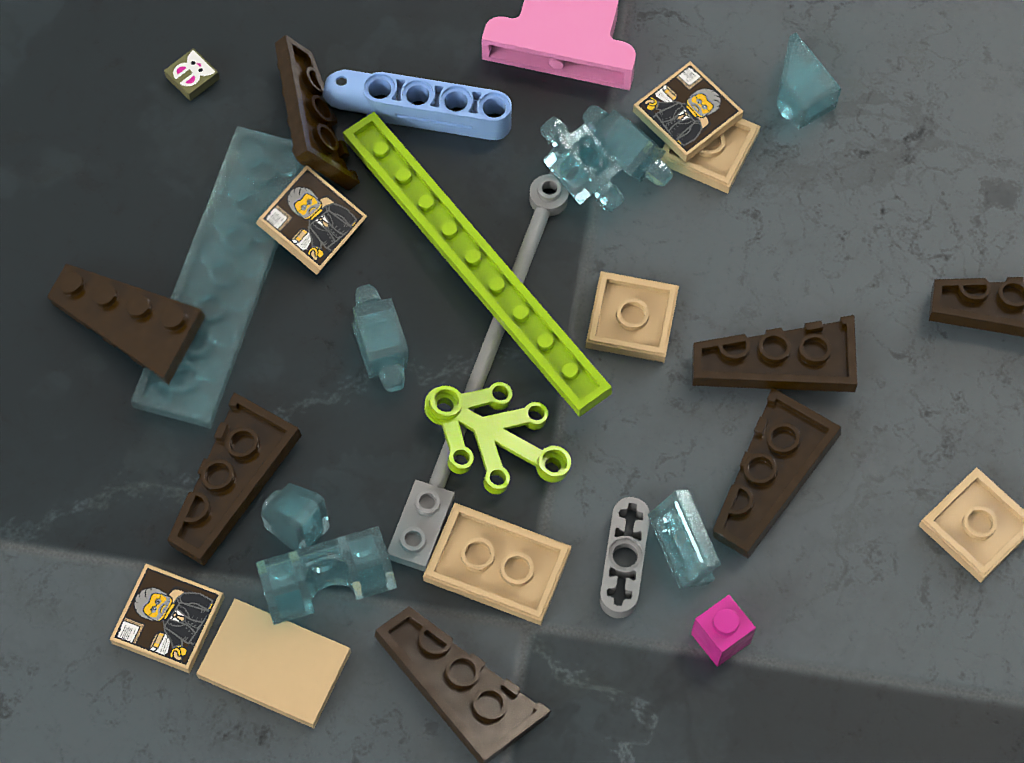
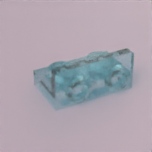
[648,489,721,589]

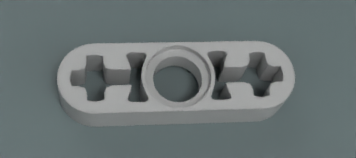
[599,497,650,618]

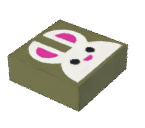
[164,48,220,101]

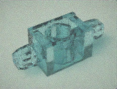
[582,105,673,187]
[540,116,625,212]
[352,284,409,392]

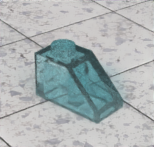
[776,33,841,129]
[261,483,330,557]

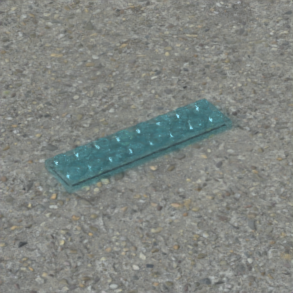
[131,126,308,429]

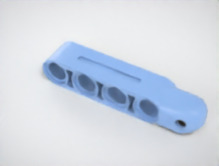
[323,69,512,140]

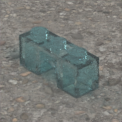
[256,526,397,625]

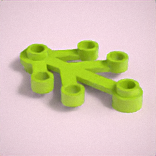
[424,382,571,494]

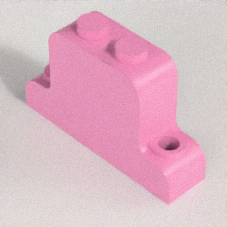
[482,0,636,90]

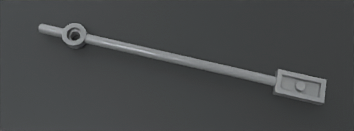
[386,142,575,572]

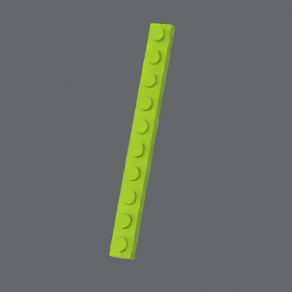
[342,112,612,417]

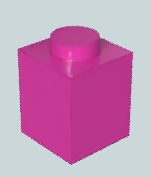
[691,595,756,667]

